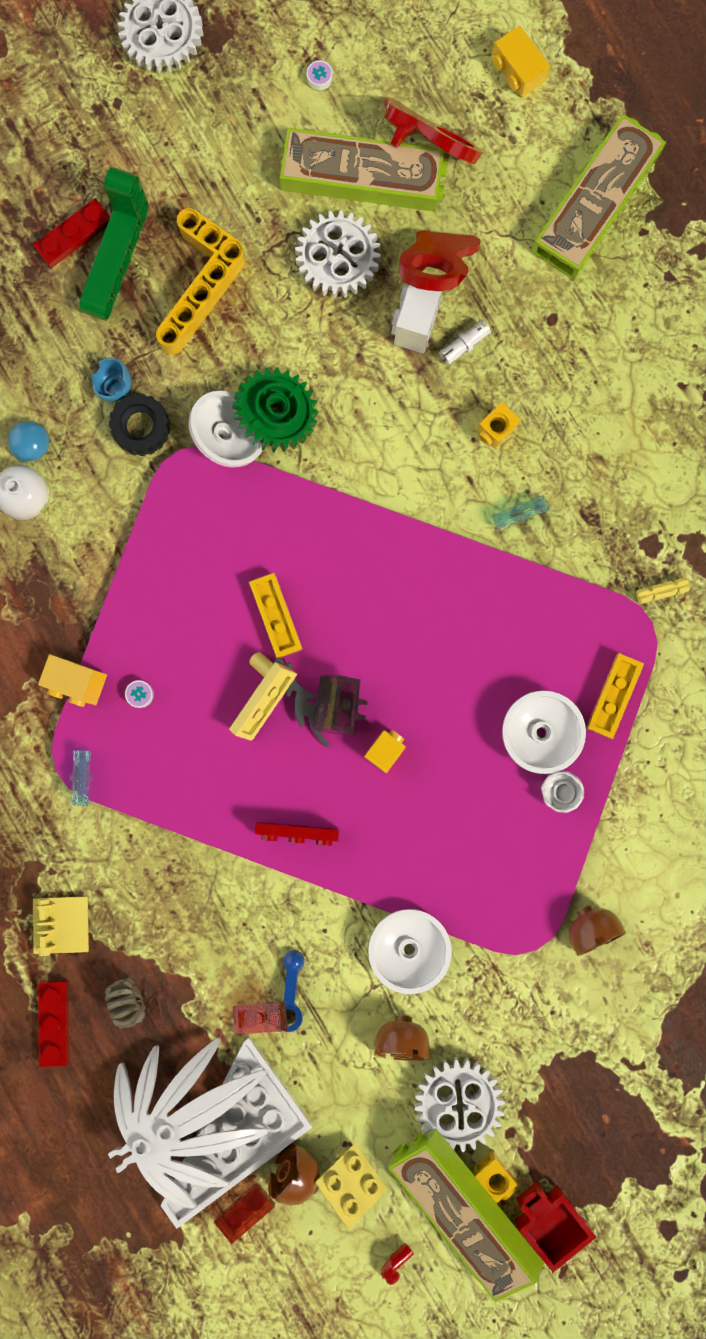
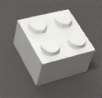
[391,284,442,354]

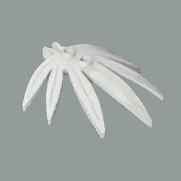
[108,1037,269,1209]

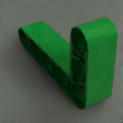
[79,167,149,321]

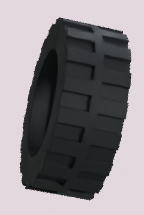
[109,393,171,456]

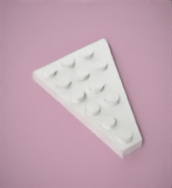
[161,1036,313,1229]

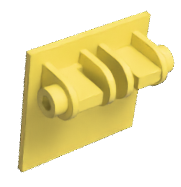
[33,896,89,956]
[314,1144,388,1230]

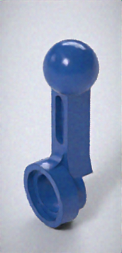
[275,950,305,1032]

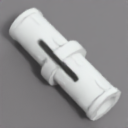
[439,320,491,365]

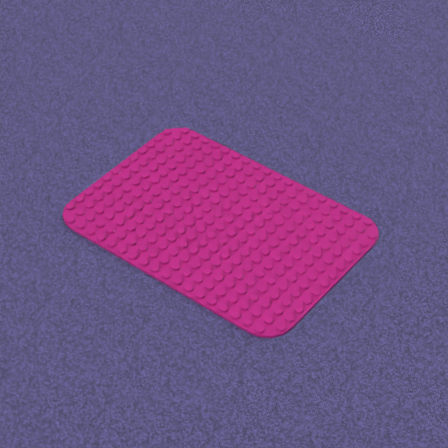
[51,446,658,955]

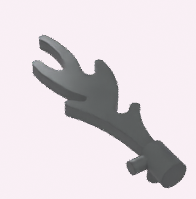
[272,657,330,747]

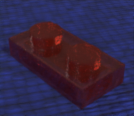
[233,1002,287,1035]
[214,1182,275,1244]

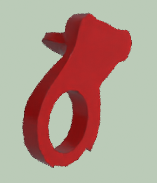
[384,96,483,164]
[398,230,481,292]

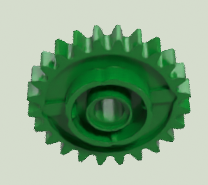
[232,367,319,453]

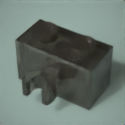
[313,675,368,735]

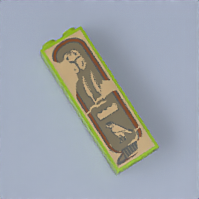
[531,114,666,281]
[280,128,448,212]
[388,1128,544,1302]

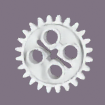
[117,0,203,73]
[295,210,381,298]
[414,1057,505,1152]

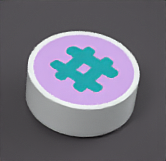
[307,60,333,90]
[125,680,154,708]

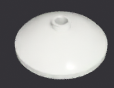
[189,391,262,467]
[502,691,586,774]
[368,909,452,994]

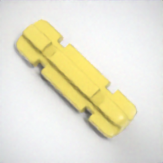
[636,577,690,604]

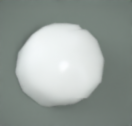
[541,771,584,813]

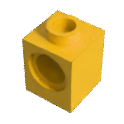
[477,402,521,449]
[364,729,406,773]
[472,1150,517,1204]

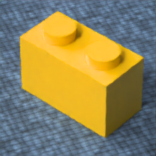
[491,25,551,98]
[38,654,107,707]

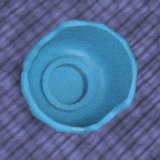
[92,357,132,402]
[8,421,50,463]

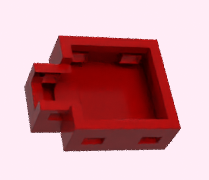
[515,1181,597,1273]

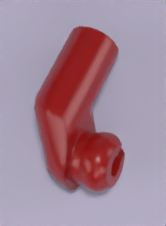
[381,1243,414,1285]

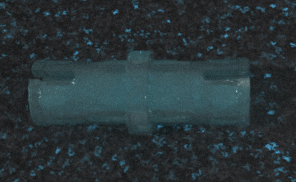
[493,495,549,530]
[70,750,92,806]

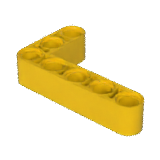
[156,208,246,355]

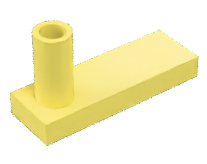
[229,652,298,741]

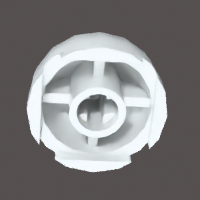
[0,465,49,520]

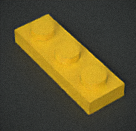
[249,573,303,659]
[586,653,644,739]

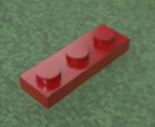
[33,198,110,268]
[255,822,339,846]
[38,980,69,1067]

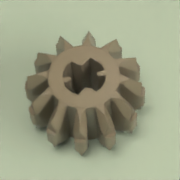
[105,978,145,1029]

